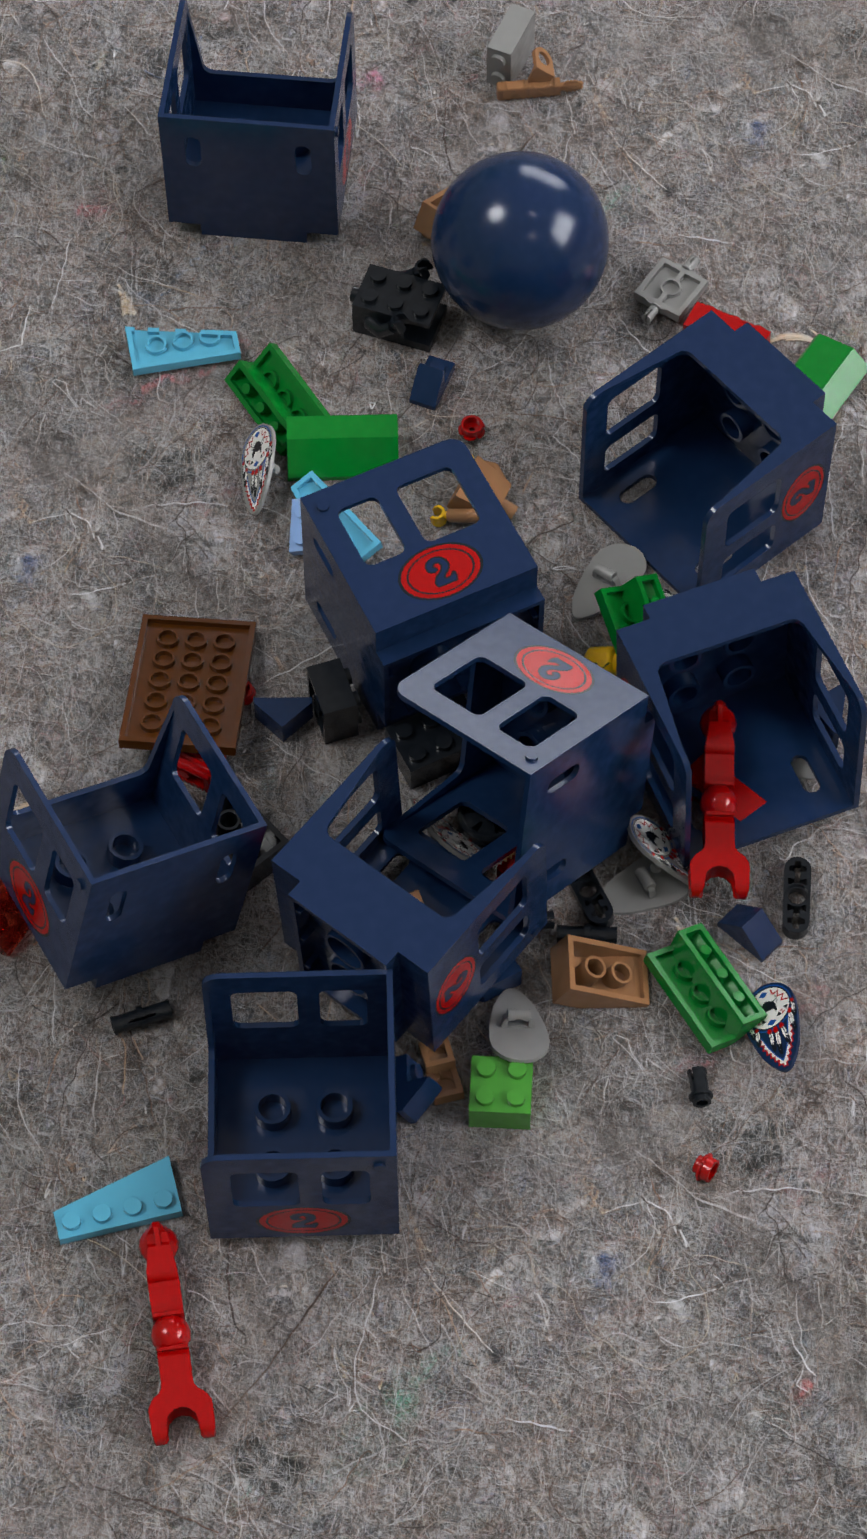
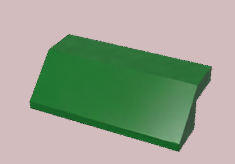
[794,334,867,419]
[224,342,331,456]
[286,414,399,481]
[594,573,666,655]
[643,923,767,1054]

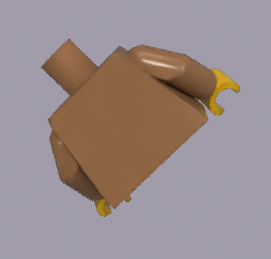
[430,455,518,527]

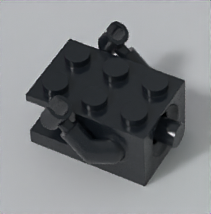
[350,258,447,353]

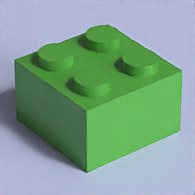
[469,1055,533,1130]

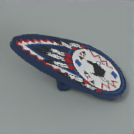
[747,983,800,1073]

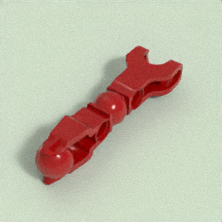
[688,700,750,900]
[139,1221,216,1446]

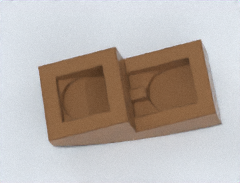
[418,1037,464,1106]

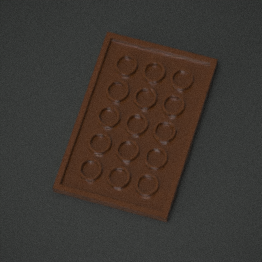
[118,614,257,756]

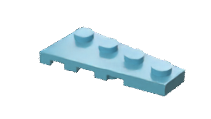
[125,326,241,376]
[290,470,383,562]
[53,1156,183,1245]

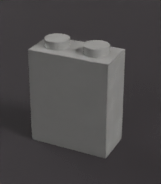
[487,3,535,86]

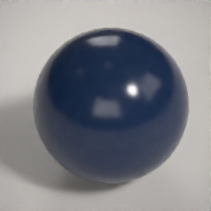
[431,151,609,330]

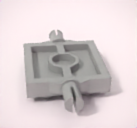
[633,254,708,324]

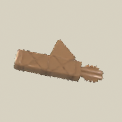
[496,47,583,101]

